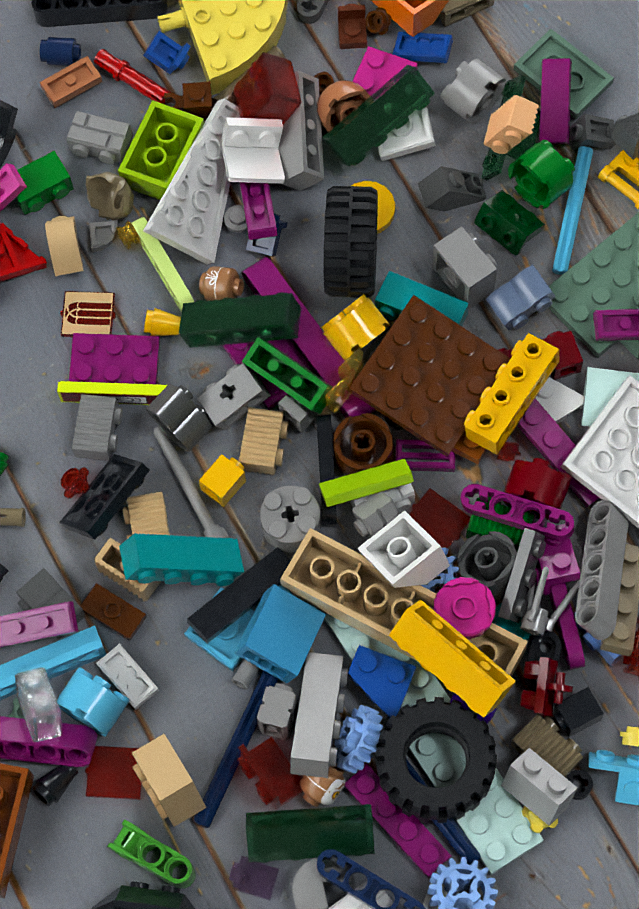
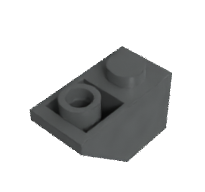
[418,166,487,212]

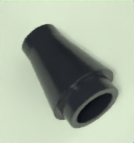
[32,765,78,806]

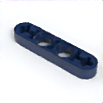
[317,849,426,909]

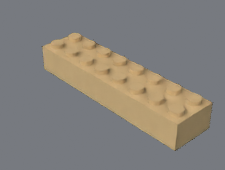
[280,528,528,677]

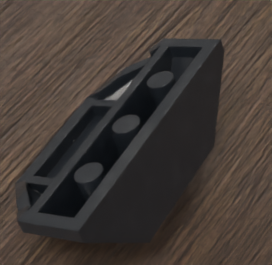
[91,881,195,909]

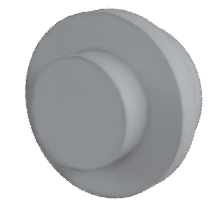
[224,205,247,233]

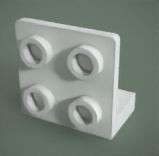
[221,118,285,183]

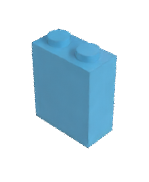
[234,584,326,683]

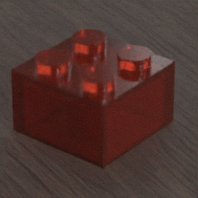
[234,52,302,125]

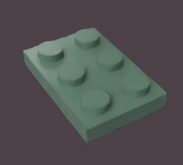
[513,29,614,119]

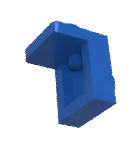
[143,31,191,74]

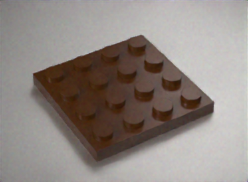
[348,295,510,457]

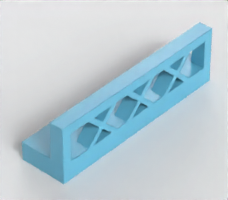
[0,626,106,700]

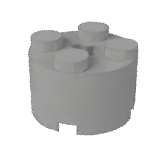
[440,59,506,125]
[260,486,321,553]

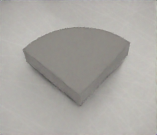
[89,220,118,253]

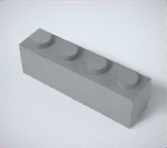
[275,70,324,191]
[290,652,349,778]

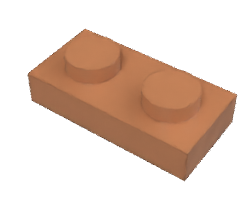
[40,56,102,108]

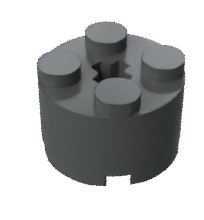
[457,531,517,604]

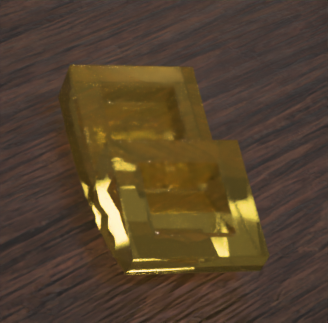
[325,348,364,413]

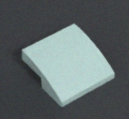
[581,367,639,427]

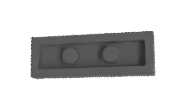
[498,528,546,623]

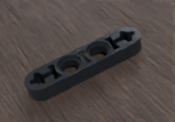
[316,414,337,525]

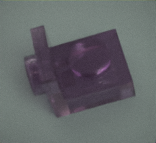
[229,856,279,901]

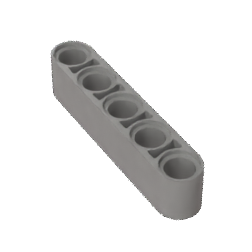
[575,500,628,640]

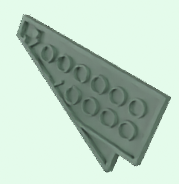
[549,212,639,359]

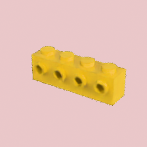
[464,333,559,455]
[388,600,516,718]

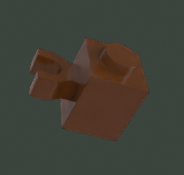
[164,81,213,123]

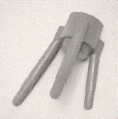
[520,567,580,637]

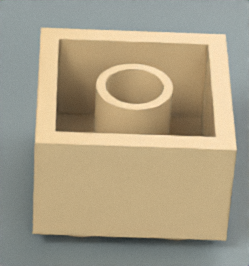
[132,734,206,827]

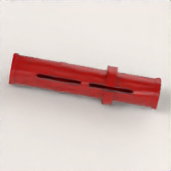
[94,49,171,104]

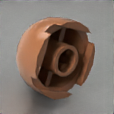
[317,80,374,138]

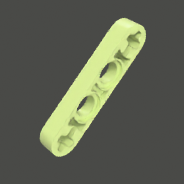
[131,217,196,313]

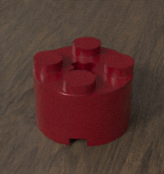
[503,458,572,520]

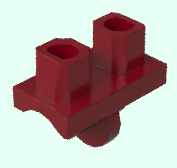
[520,657,573,716]

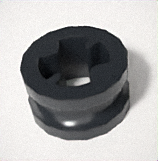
[566,770,593,800]

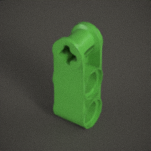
[107,820,196,889]

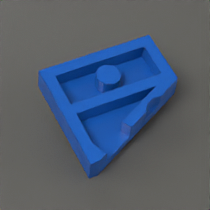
[348,645,416,719]

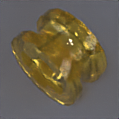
[116,221,141,250]

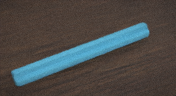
[552,146,593,275]

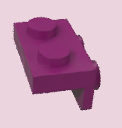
[535,524,580,595]

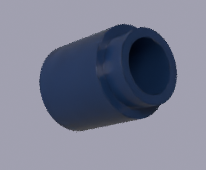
[40,37,81,66]

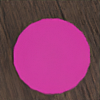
[434,577,496,640]

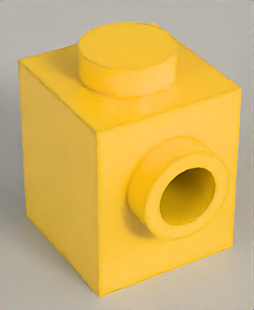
[199,454,246,507]

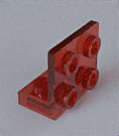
[237,737,303,810]

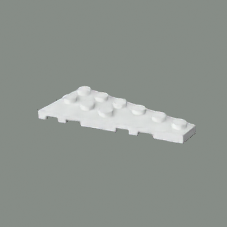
[143,98,245,264]

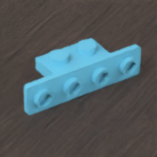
[588,750,639,805]

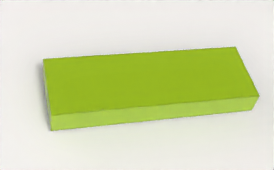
[319,458,414,507]

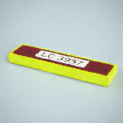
[57,381,167,405]

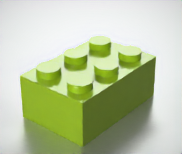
[118,100,204,200]

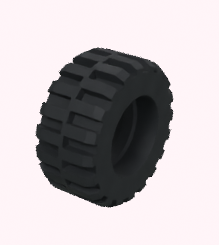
[323,186,378,298]
[376,697,497,823]

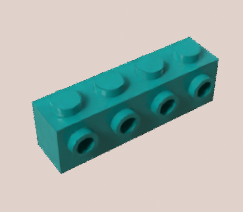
[119,533,244,586]

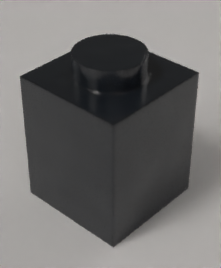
[552,687,604,737]

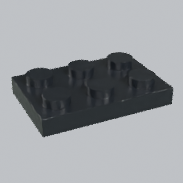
[60,454,150,540]

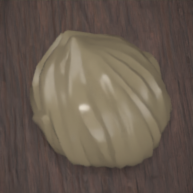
[85,172,134,221]

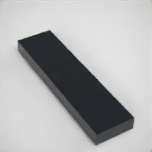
[187,547,291,644]

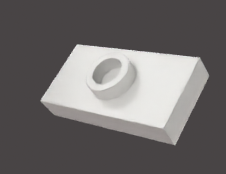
[96,643,159,710]

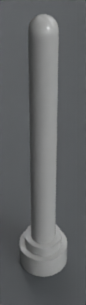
[153,426,229,538]

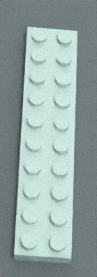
[324,614,544,875]

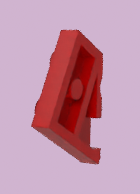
[0,223,47,282]

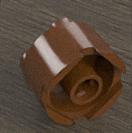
[333,413,393,475]

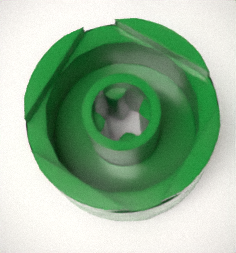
[508,139,575,209]

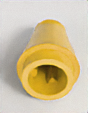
[144,308,187,336]

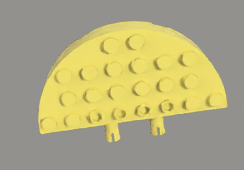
[157,0,288,95]

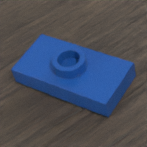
[393,32,453,63]

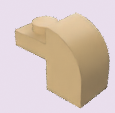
[45,216,84,276]

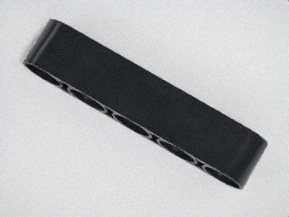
[31,0,168,27]

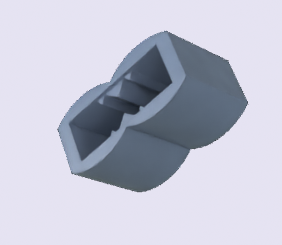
[486,265,556,330]

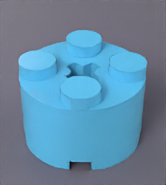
[55,667,130,737]

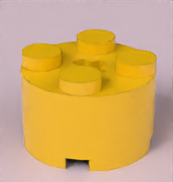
[321,294,390,361]

